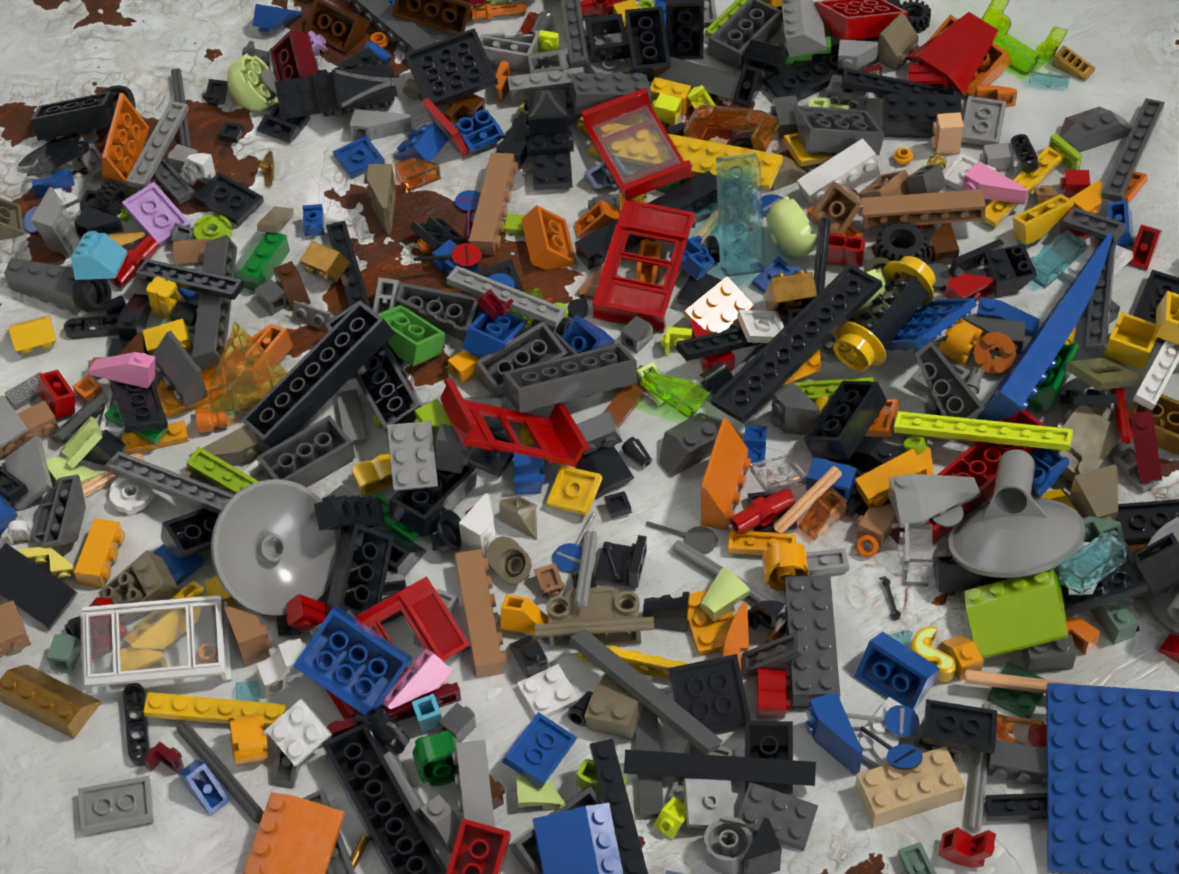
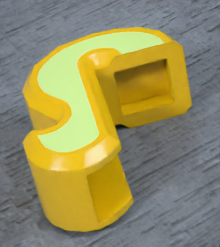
[911,626,957,682]

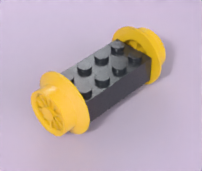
[833,256,936,372]

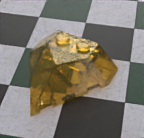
[207,322,288,413]

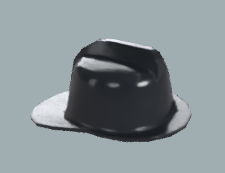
[430,510,462,553]

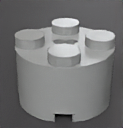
[704,816,753,874]

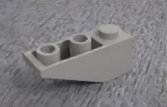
[349,109,412,141]

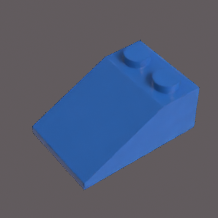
[805,692,862,775]

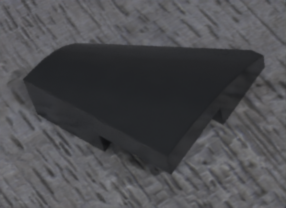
[642,592,690,632]
[748,600,786,630]

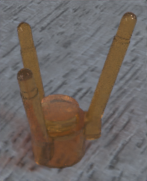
[996,714,1044,745]

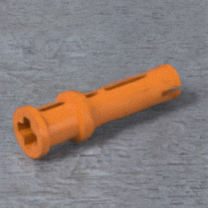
[470,1,527,22]

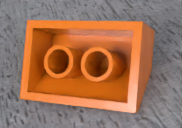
[521,205,576,270]

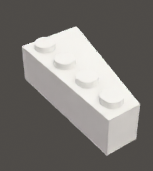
[797,138,881,206]

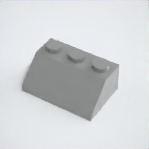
[31,187,80,257]

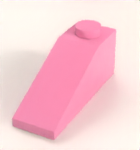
[962,161,1028,205]
[88,352,155,388]
[382,649,452,709]

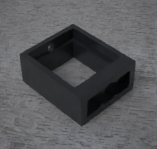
[585,14,629,63]

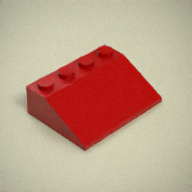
[814,0,908,41]

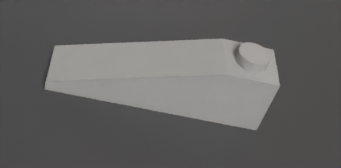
[888,474,981,528]

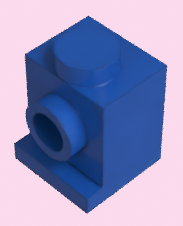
[302,204,325,236]

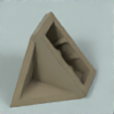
[499,496,538,540]

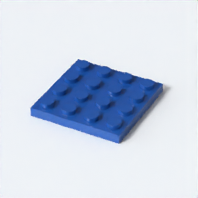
[885,298,977,351]

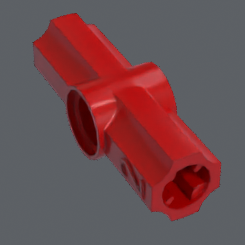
[580,0,628,17]
[109,235,160,288]
[730,488,796,535]

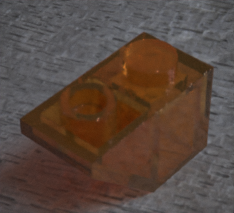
[799,488,847,541]

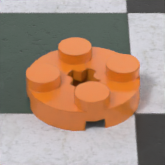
[974,332,1016,375]

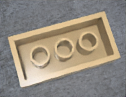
[855,746,965,828]

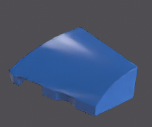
[669,235,715,280]

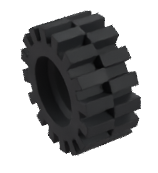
[899,0,931,33]
[95,178,129,216]

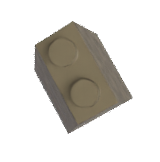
[1069,464,1118,521]

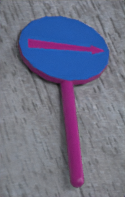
[455,190,481,239]

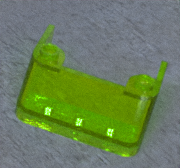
[982,0,1068,76]

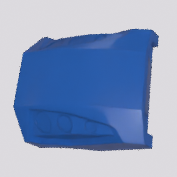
[453,110,505,152]
[1029,448,1070,498]

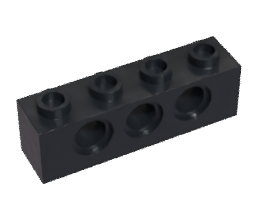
[314,495,386,531]

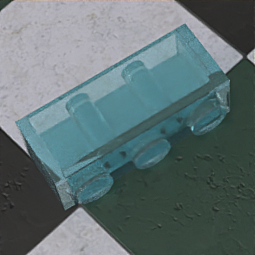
[1030,230,1086,289]
[1059,532,1127,595]

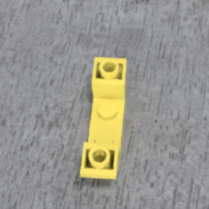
[17,547,75,578]

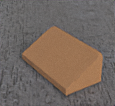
[173,238,213,266]

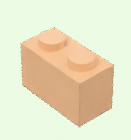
[931,112,964,155]

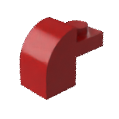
[938,827,996,868]

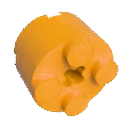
[938,318,983,367]
[762,541,809,591]
[228,714,268,765]

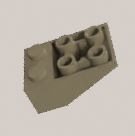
[98,550,180,623]

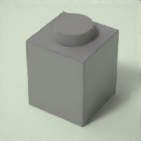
[980,143,1011,172]
[168,144,198,173]

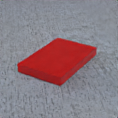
[422,98,469,157]

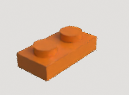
[1123,172,1148,203]

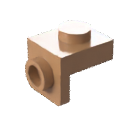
[1034,185,1058,205]
[534,563,565,598]

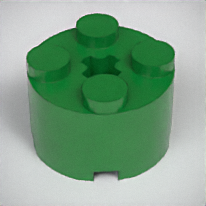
[412,731,459,786]

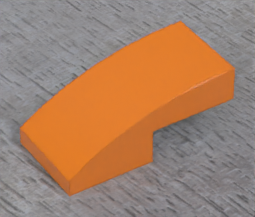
[496,61,510,103]
[975,85,1017,107]

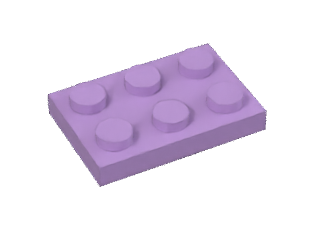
[122,182,191,246]

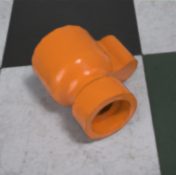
[195,407,227,433]

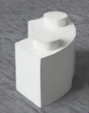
[256,638,304,698]

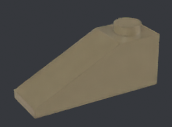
[189,425,261,466]

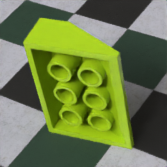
[964,568,1068,659]

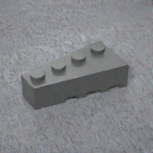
[4,258,92,315]

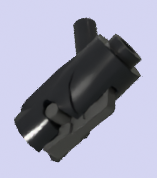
[354,707,410,755]

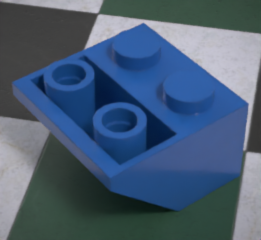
[393,122,449,169]

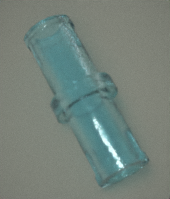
[1029,71,1070,88]

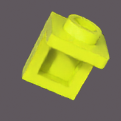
[687,85,717,119]

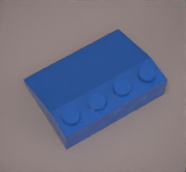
[293,606,413,715]
[532,803,623,874]

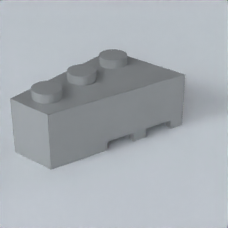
[479,31,540,73]

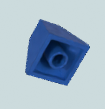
[252,4,303,32]
[559,315,616,357]

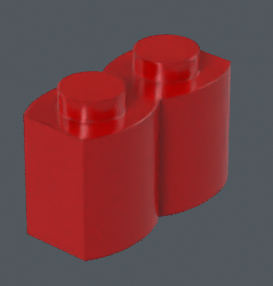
[827,233,866,267]
[757,668,790,718]

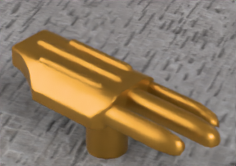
[256,151,275,187]

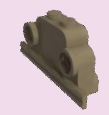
[1055,404,1120,498]
[535,586,654,649]

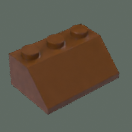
[303,0,370,53]

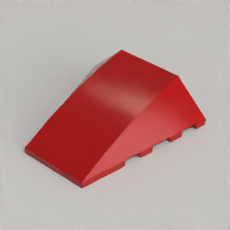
[906,12,999,96]

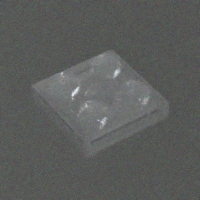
[750,454,807,494]

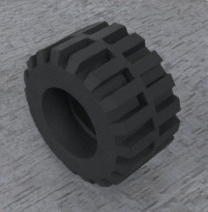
[875,221,928,262]

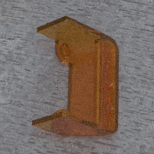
[683,105,779,152]

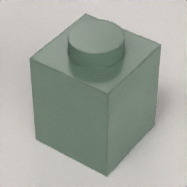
[47,634,81,672]

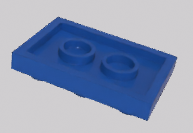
[502,712,577,788]

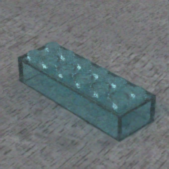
[716,152,765,277]

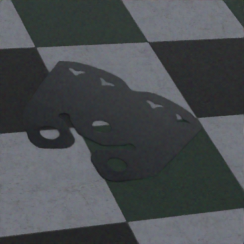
[18,133,89,176]

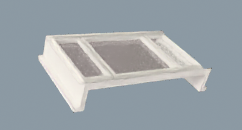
[80,595,232,694]

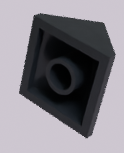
[744,817,782,874]

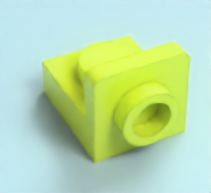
[538,30,559,60]
[661,327,692,355]
[653,796,686,839]

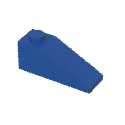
[976,297,1039,337]

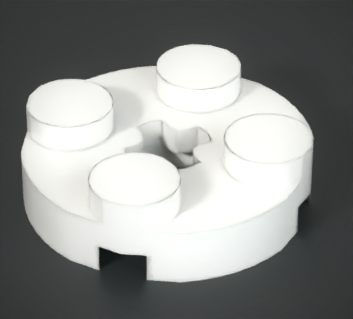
[109,476,154,516]

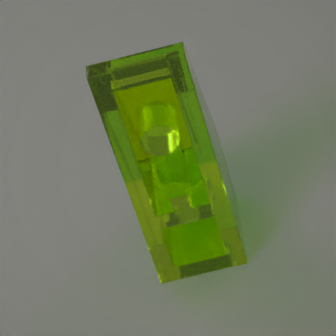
[640,371,710,419]

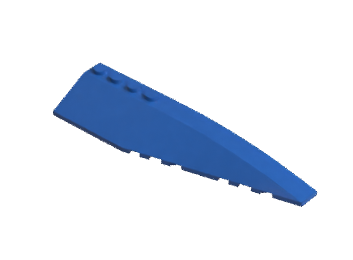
[975,232,1113,421]

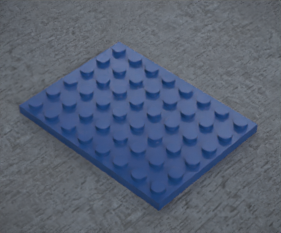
[1046,683,1179,874]

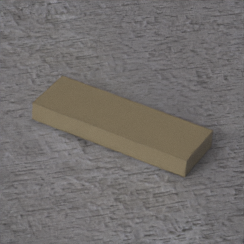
[257,206,294,233]

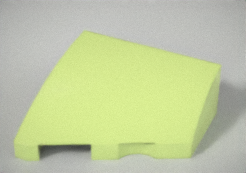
[46,457,100,485]
[700,567,750,622]
[516,772,564,810]

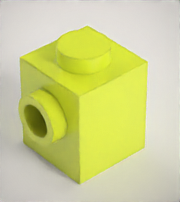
[652,93,682,125]

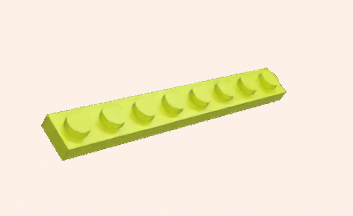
[894,411,1073,451]

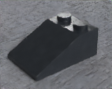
[745,721,793,794]

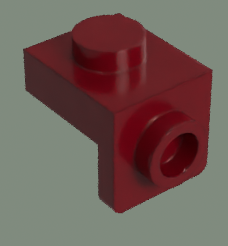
[476,289,514,319]
[144,741,184,773]

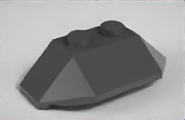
[1059,106,1132,153]
[659,413,742,478]
[30,474,86,548]

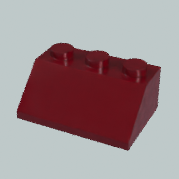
[270,30,318,81]

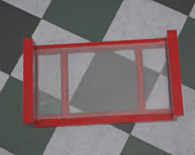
[581,88,693,201]

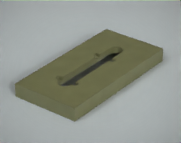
[1065,357,1144,391]

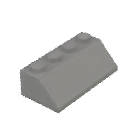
[781,0,827,57]
[508,67,584,106]

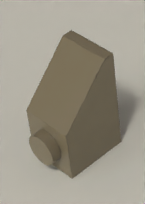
[771,155,807,191]

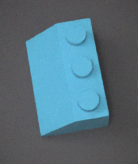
[71,231,127,280]

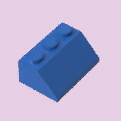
[462,311,528,357]
[854,631,940,711]

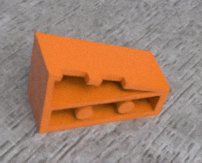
[220,324,293,389]

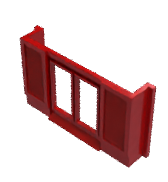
[592,200,697,333]
[440,378,590,467]
[325,576,471,720]

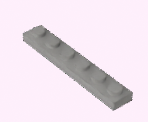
[126,101,189,189]
[447,266,566,328]

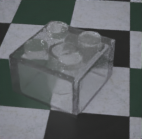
[897,523,933,587]

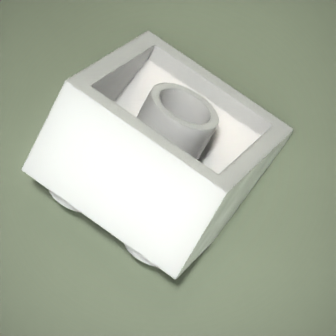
[459,493,496,557]

